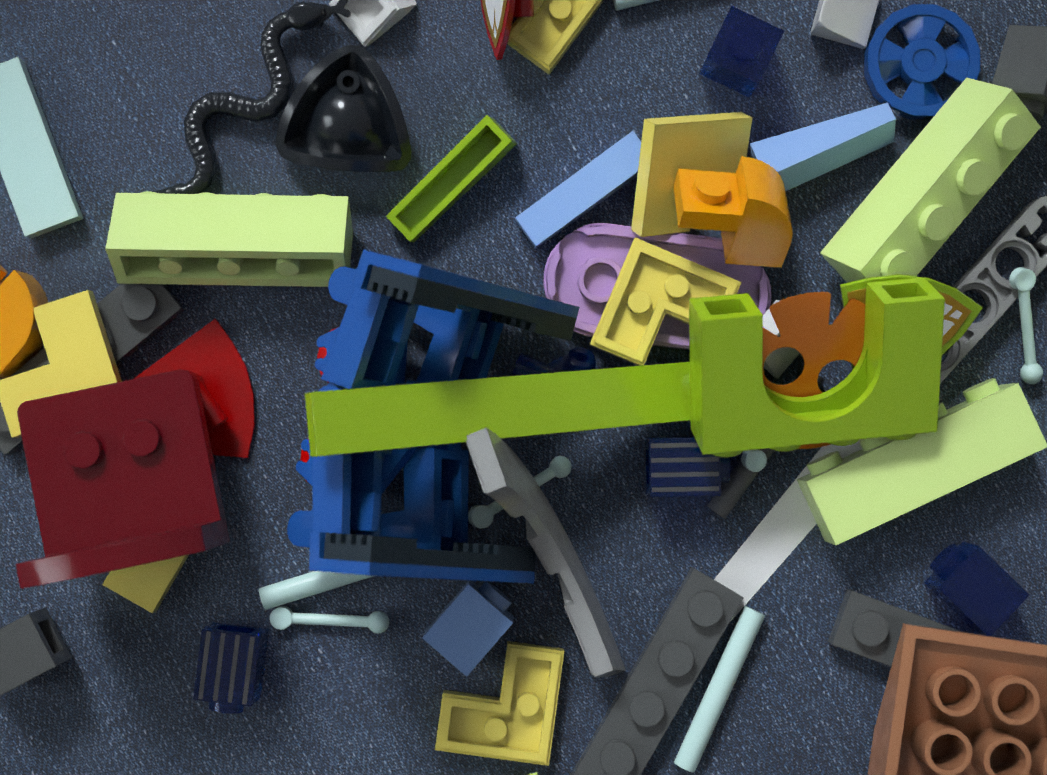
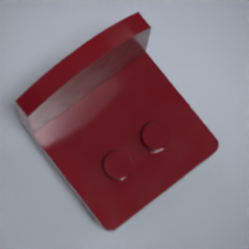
[15,369,230,589]

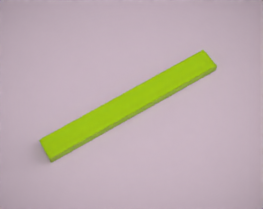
[305,362,690,457]

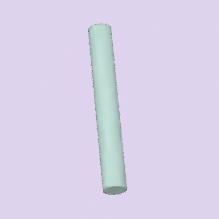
[259,571,373,610]
[674,606,766,773]

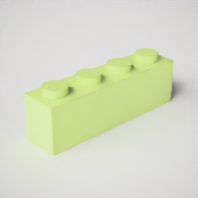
[820,78,1041,283]
[106,191,353,287]
[797,378,1047,545]

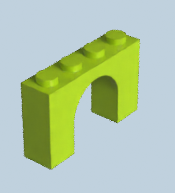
[689,277,945,457]

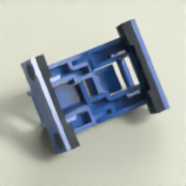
[287,249,580,583]

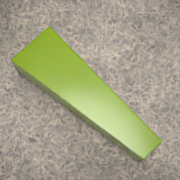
[386,115,518,242]

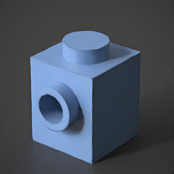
[422,580,514,677]

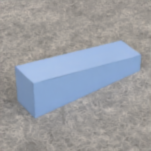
[750,102,896,191]
[515,131,641,249]

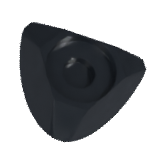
[276,45,411,172]

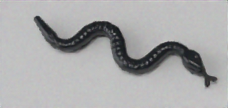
[156,0,351,194]

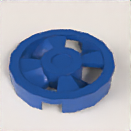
[864,4,980,120]

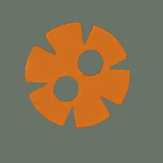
[762,292,865,449]

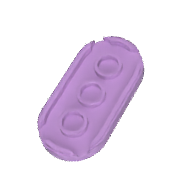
[543,223,771,351]

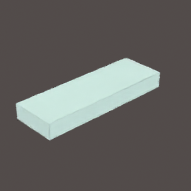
[0,57,84,239]

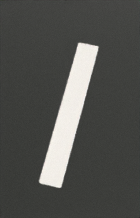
[714,439,862,622]

